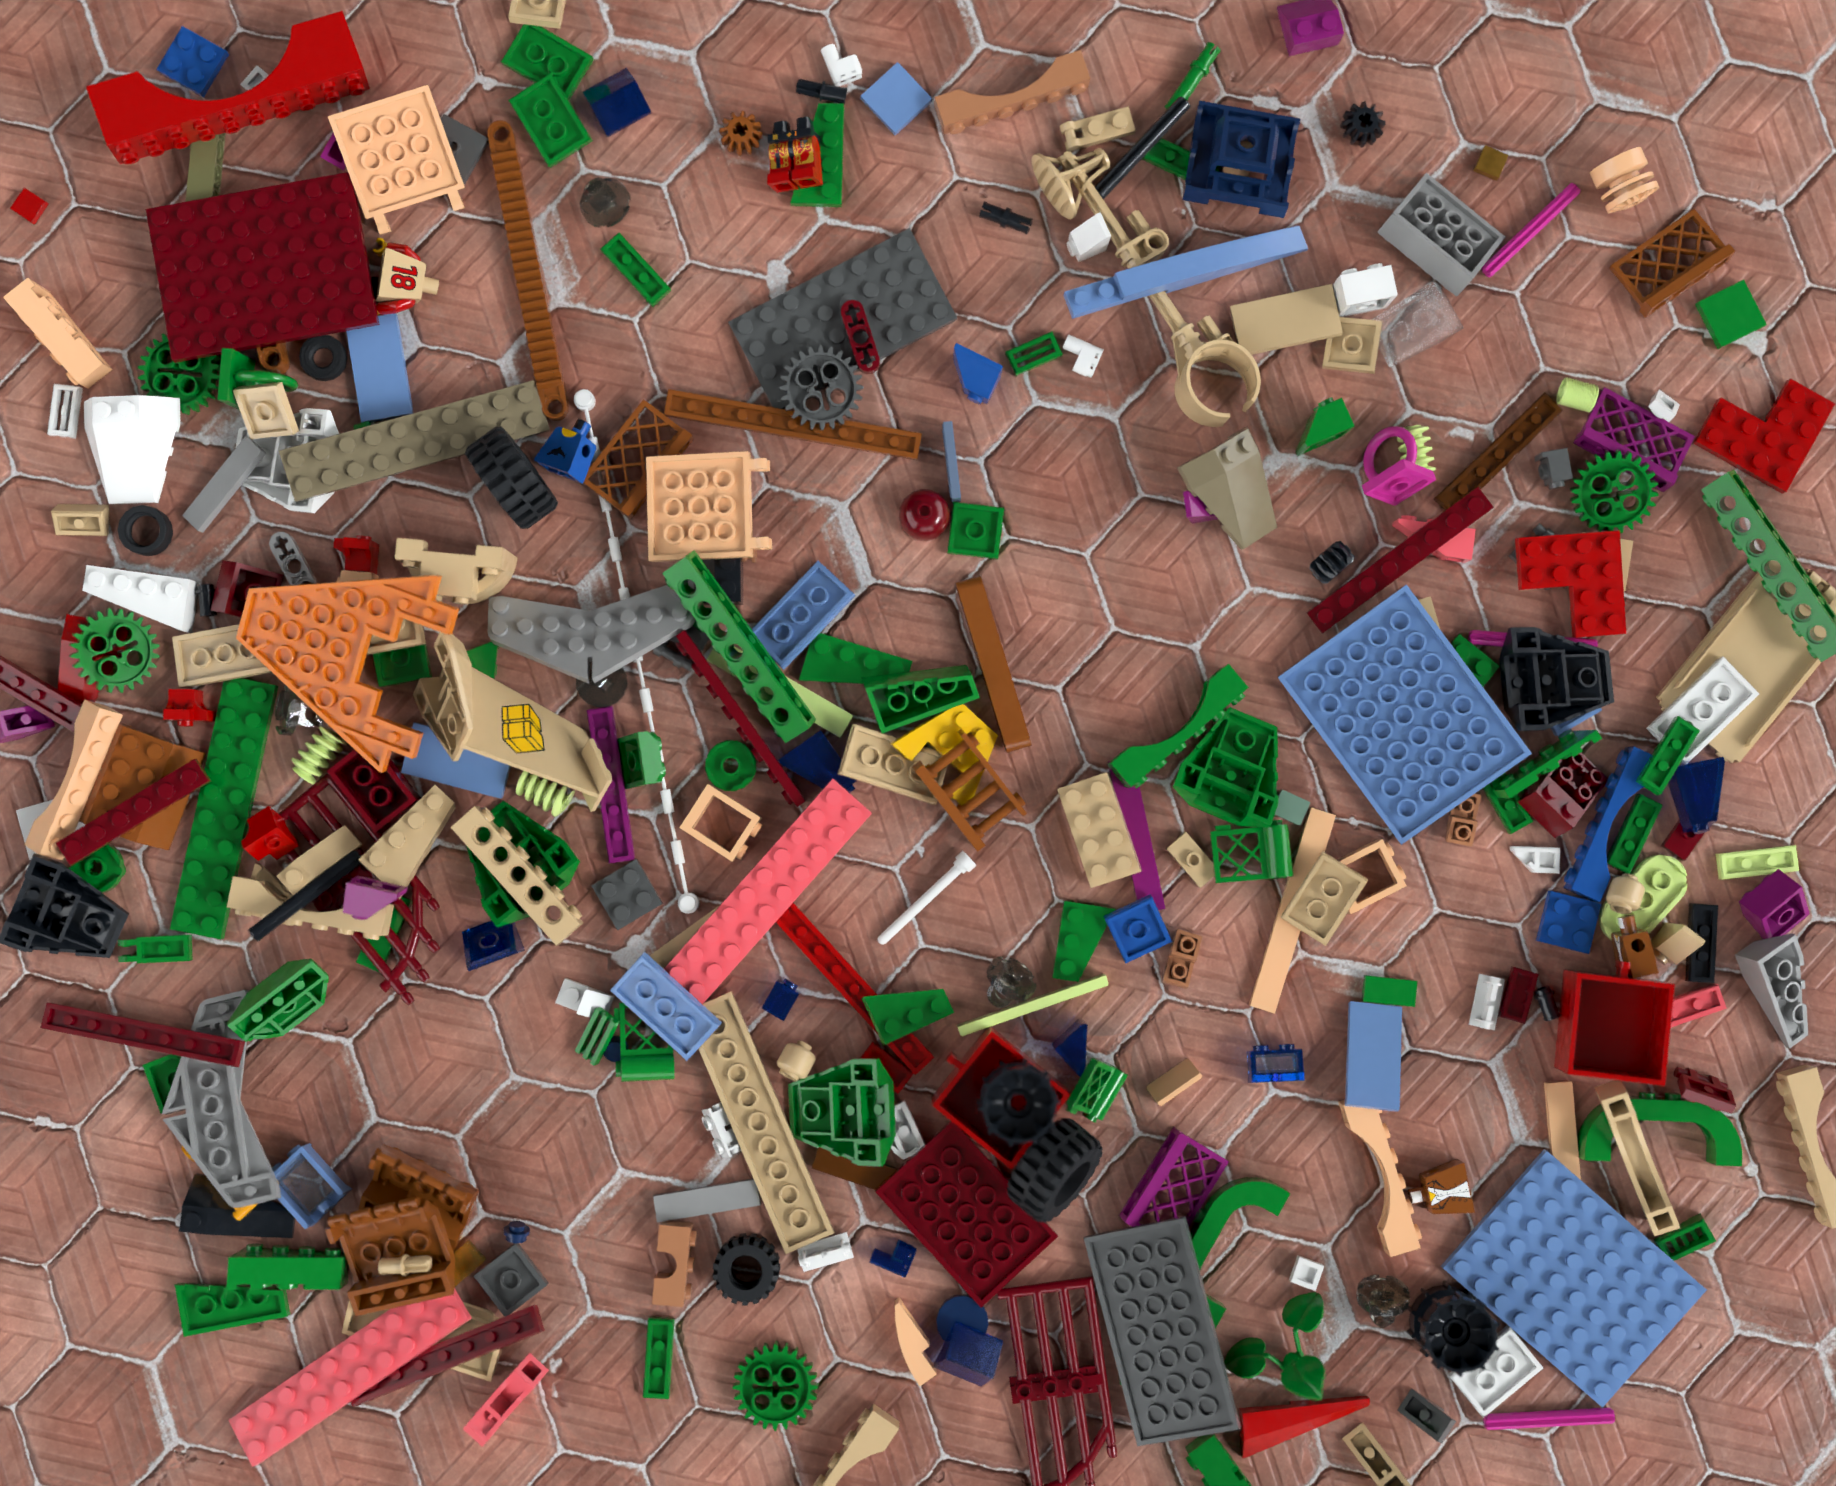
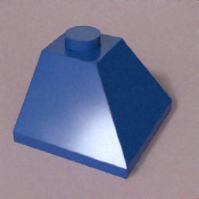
[953,343,1003,405]

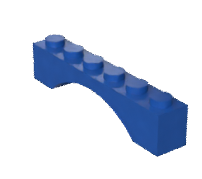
[1564,746,1652,902]

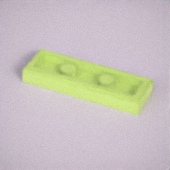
[1716,845,1799,880]

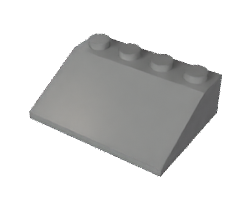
[1377,173,1505,297]

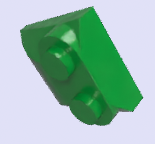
[618,731,666,789]

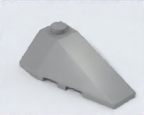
[1735,934,1808,1049]

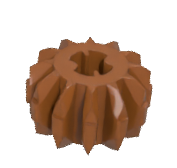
[719,110,763,156]

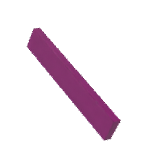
[586,706,635,864]
[1107,761,1166,910]

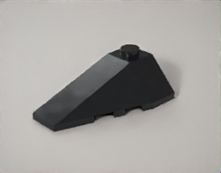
[179,1174,295,1238]

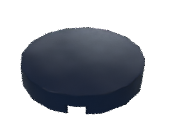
[936,1294,989,1349]

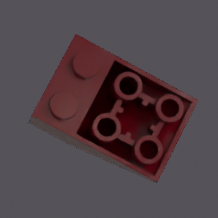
[1518,752,1608,838]

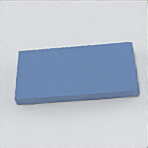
[346,314,414,423]
[752,561,855,670]
[401,722,511,799]
[610,952,722,1061]
[1345,1001,1402,1112]

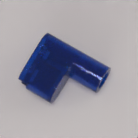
[869,1239,917,1278]

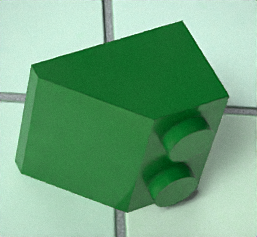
[1296,397,1355,456]

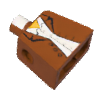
[1611,915,1659,978]
[1408,1159,1475,1214]

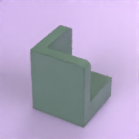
[1274,789,1311,825]

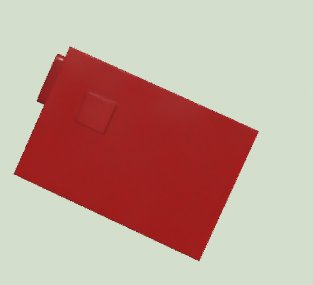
[1554,960,1675,1086]
[931,1027,1071,1170]

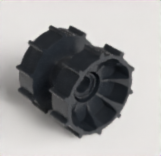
[976,1058,1061,1146]
[1407,1281,1500,1377]

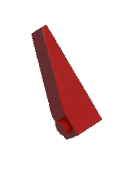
[58,614,128,704]

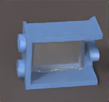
[272,1143,352,1229]

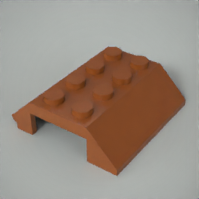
[79,722,207,850]
[359,1144,479,1252]
[325,1197,455,1316]

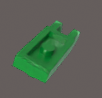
[118,934,193,963]

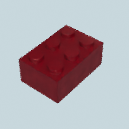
[327,749,421,833]

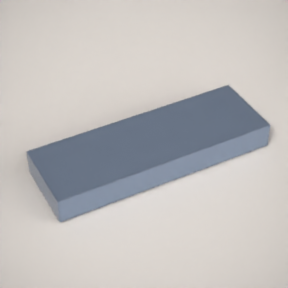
[942,421,961,503]

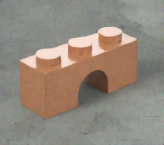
[652,1221,697,1307]

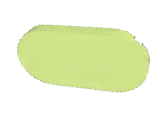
[1599,855,1688,941]

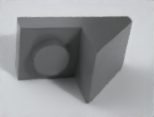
[1397,1388,1456,1444]

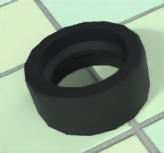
[118,505,173,556]

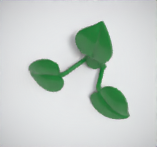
[1224,1292,1325,1400]

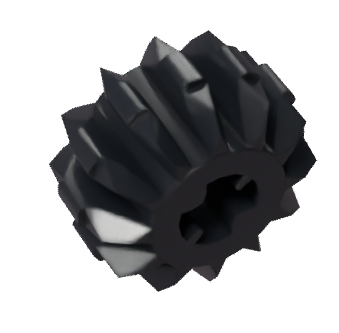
[1340,101,1386,148]
[1309,541,1355,584]

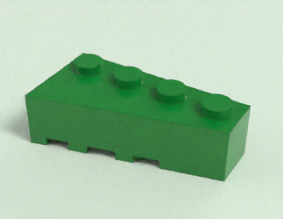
[861,665,980,733]
[226,1243,349,1290]
[1185,1434,1252,1486]

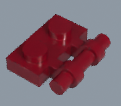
[1673,1067,1736,1114]

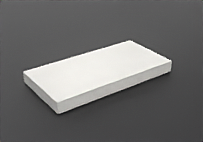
[1646,657,1759,766]

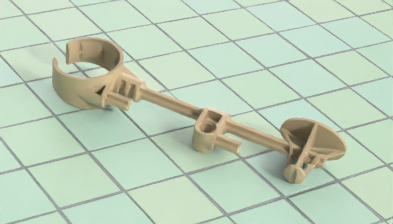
[1031,148,1261,427]

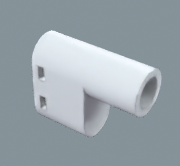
[821,44,862,87]
[1063,334,1104,378]

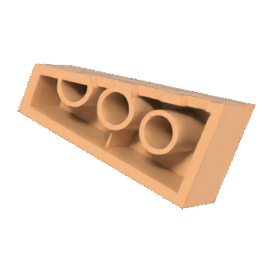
[3,278,112,389]

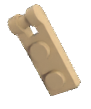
[1060,106,1135,152]

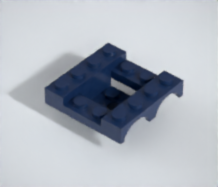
[1182,101,1300,218]

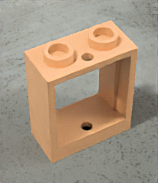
[679,784,763,862]
[1337,839,1406,914]

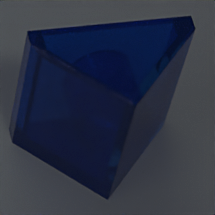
[582,68,652,138]
[462,920,525,971]
[1051,1019,1088,1077]
[934,1321,1003,1387]

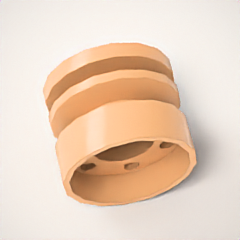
[1590,147,1659,214]

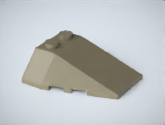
[1177,426,1277,550]

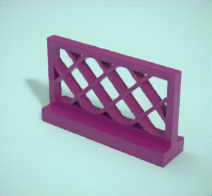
[1573,387,1695,492]
[1119,1126,1229,1228]

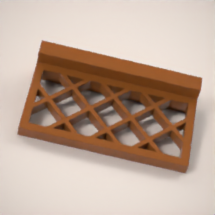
[1609,209,1736,318]
[583,399,694,520]

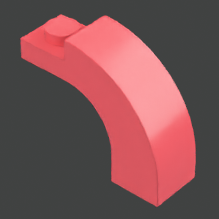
[463,1353,549,1447]

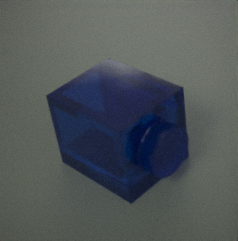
[761,978,801,1021]

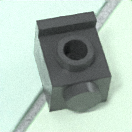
[1534,448,1573,490]

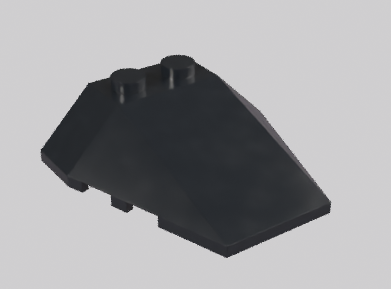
[1499,627,1614,731]
[0,853,129,958]

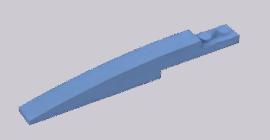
[1063,226,1308,319]

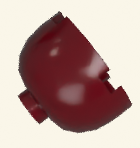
[899,489,950,541]

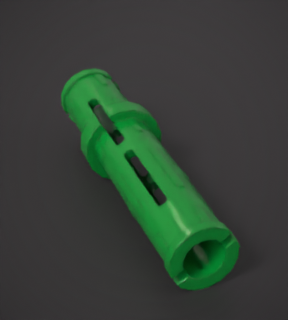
[1165,42,1221,110]

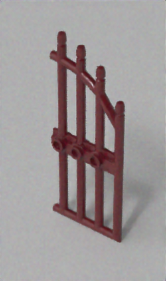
[279,773,440,1006]
[997,1276,1117,1486]

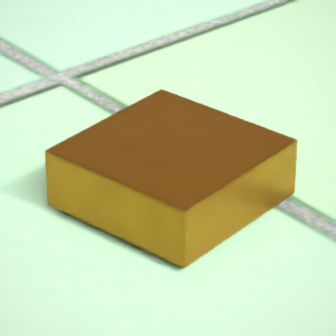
[1473,145,1509,181]

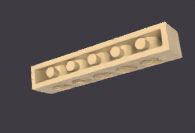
[451,806,583,945]

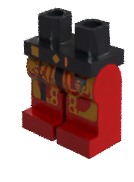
[767,116,823,193]

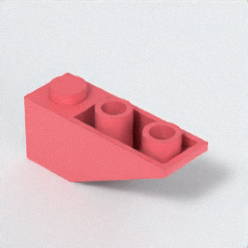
[1392,515,1476,563]

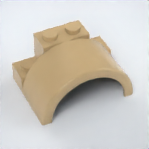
[395,538,517,605]

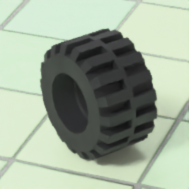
[713,1233,781,1306]

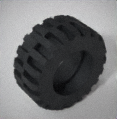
[465,427,558,529]
[1007,1118,1103,1223]

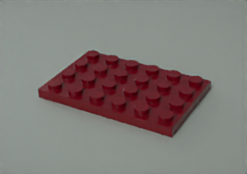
[875,1120,1058,1308]

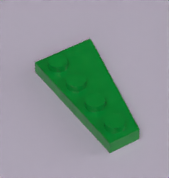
[790,103,844,207]
[1493,729,1602,799]

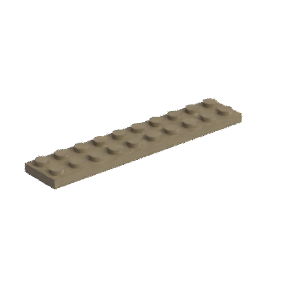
[279,380,550,502]

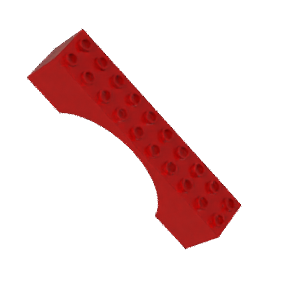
[86,11,370,164]

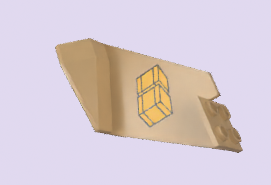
[413,632,612,812]

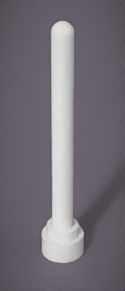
[878,850,977,945]

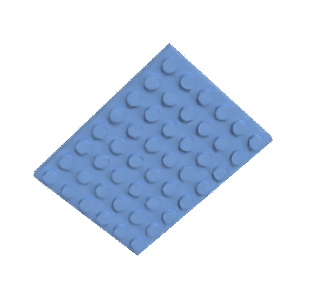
[1278,585,1532,845]
[1441,1149,1707,1408]

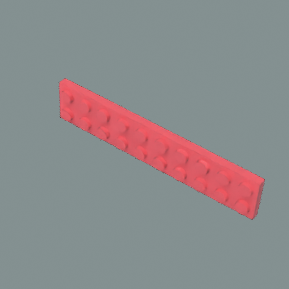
[664,778,872,1004]
[228,1287,472,1467]

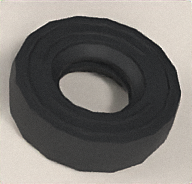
[299,335,347,381]

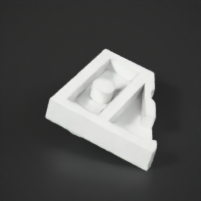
[891,1100,925,1160]

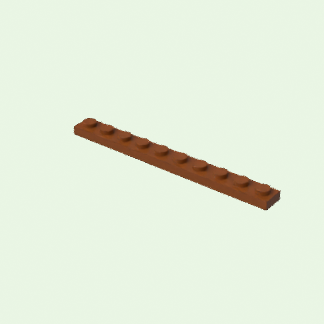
[664,389,922,460]

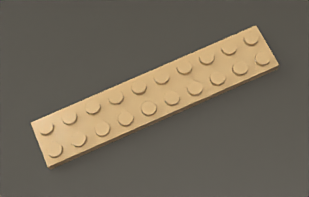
[172,618,426,688]
[699,991,834,1254]

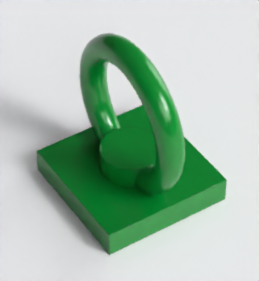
[217,348,298,410]

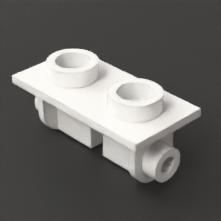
[1469,974,1505,1030]
[701,1102,741,1158]
[797,1232,854,1272]

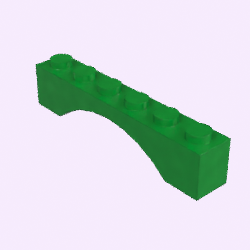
[1107,664,1249,788]

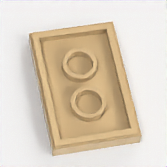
[1281,851,1368,946]

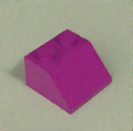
[1277,0,1344,56]
[1739,869,1810,939]

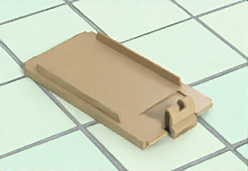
[1656,560,1836,763]

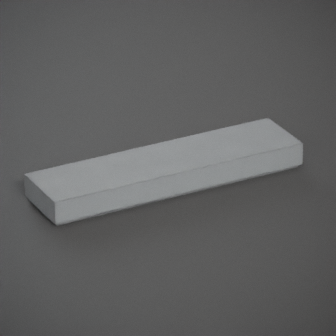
[182,436,267,533]
[653,1178,761,1222]

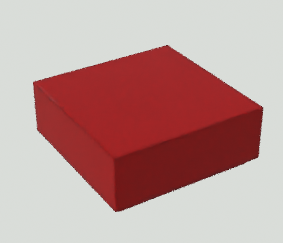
[10,187,49,225]

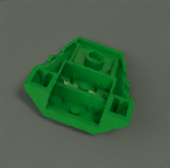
[1172,707,1279,827]
[466,800,580,927]
[788,1058,896,1166]

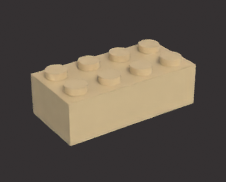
[1057,772,1142,888]

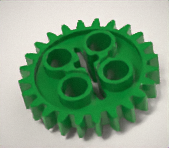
[138,333,221,415]
[1570,449,1659,533]
[69,608,160,693]
[733,1341,818,1431]

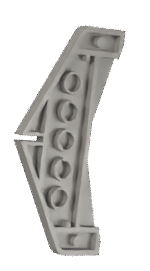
[488,580,695,684]
[162,990,281,1208]

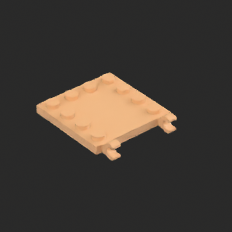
[328,85,465,235]
[646,451,772,562]

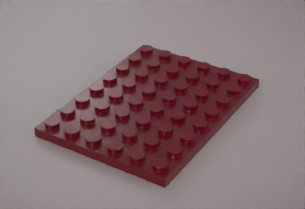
[145,172,380,363]

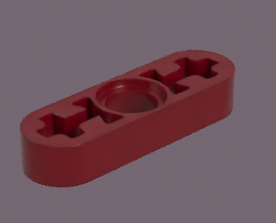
[841,300,880,374]

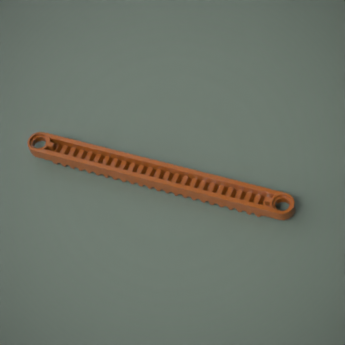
[487,120,569,421]

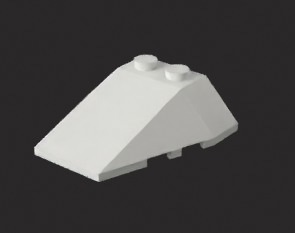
[84,395,180,504]
[236,408,339,513]

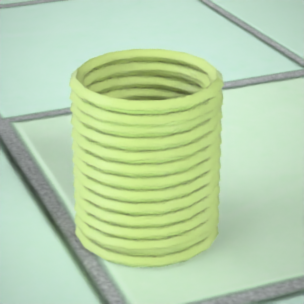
[1556,377,1599,412]

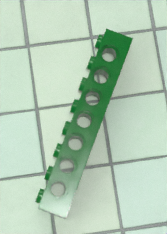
[1701,469,1836,662]
[662,550,816,743]

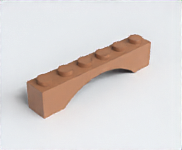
[934,50,1090,135]

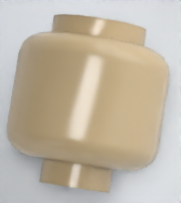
[1606,873,1645,914]
[777,1040,816,1082]

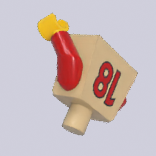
[373,238,439,316]

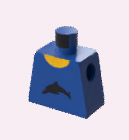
[534,419,596,484]

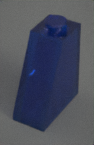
[778,730,857,793]
[1668,757,1725,834]

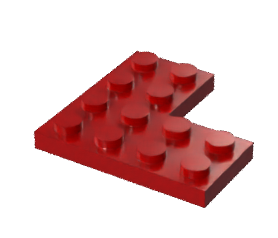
[1693,379,1835,494]
[1515,530,1627,638]

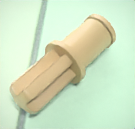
[378,1254,433,1276]

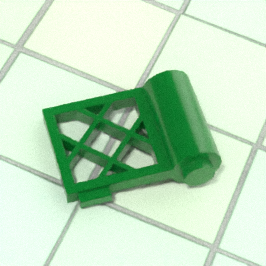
[1210,820,1294,884]
[614,1003,675,1082]
[1066,1057,1128,1123]

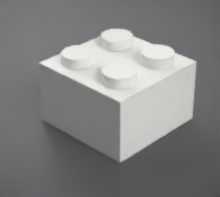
[1332,263,1398,317]

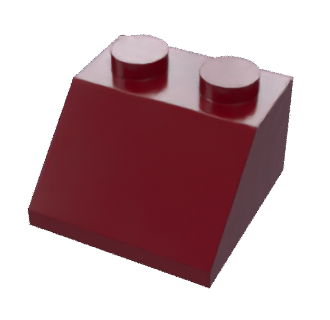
[210,560,284,618]

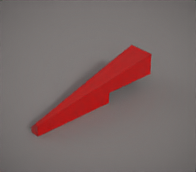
[1239,1396,1370,1458]

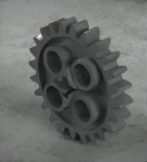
[779,345,864,431]

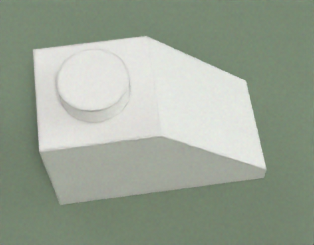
[1066,212,1111,263]

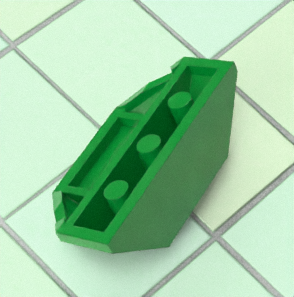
[227,958,329,1042]

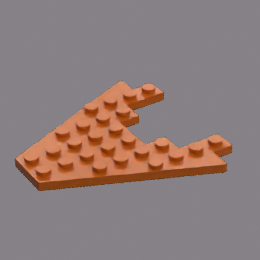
[236,575,459,773]

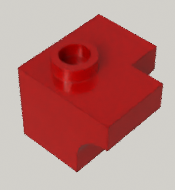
[333,535,380,575]
[163,689,216,727]
[241,806,299,861]

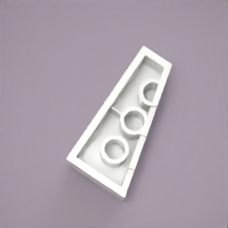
[82,565,200,633]

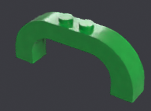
[1577,1092,1742,1166]
[1189,1177,1291,1329]

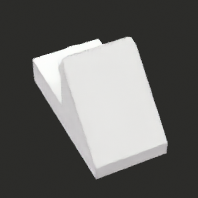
[555,978,615,1020]

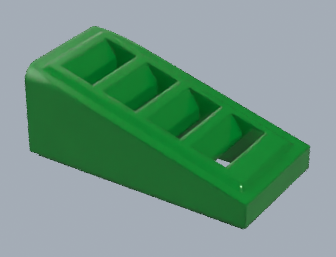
[1654,1213,1716,1261]

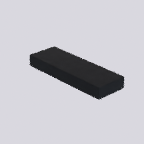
[1685,903,1718,983]

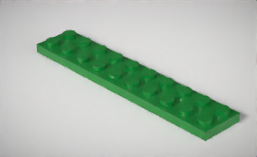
[170,678,279,940]

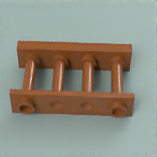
[912,729,1027,852]

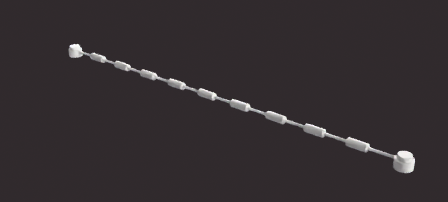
[574,389,700,914]

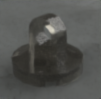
[580,178,631,228]
[576,662,628,708]
[275,685,323,736]
[986,956,1037,1008]
[1356,1275,1410,1328]

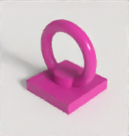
[1362,426,1436,506]

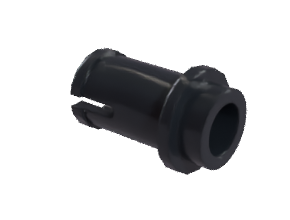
[195,584,217,617]
[1533,986,1560,1021]

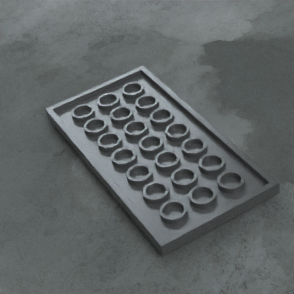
[728,228,957,409]
[1084,1216,1241,1446]

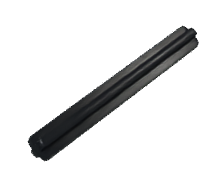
[1095,97,1190,199]
[248,851,361,941]

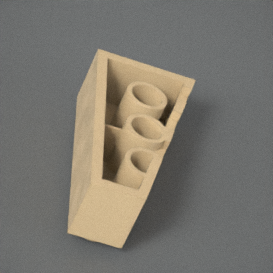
[359,785,456,900]

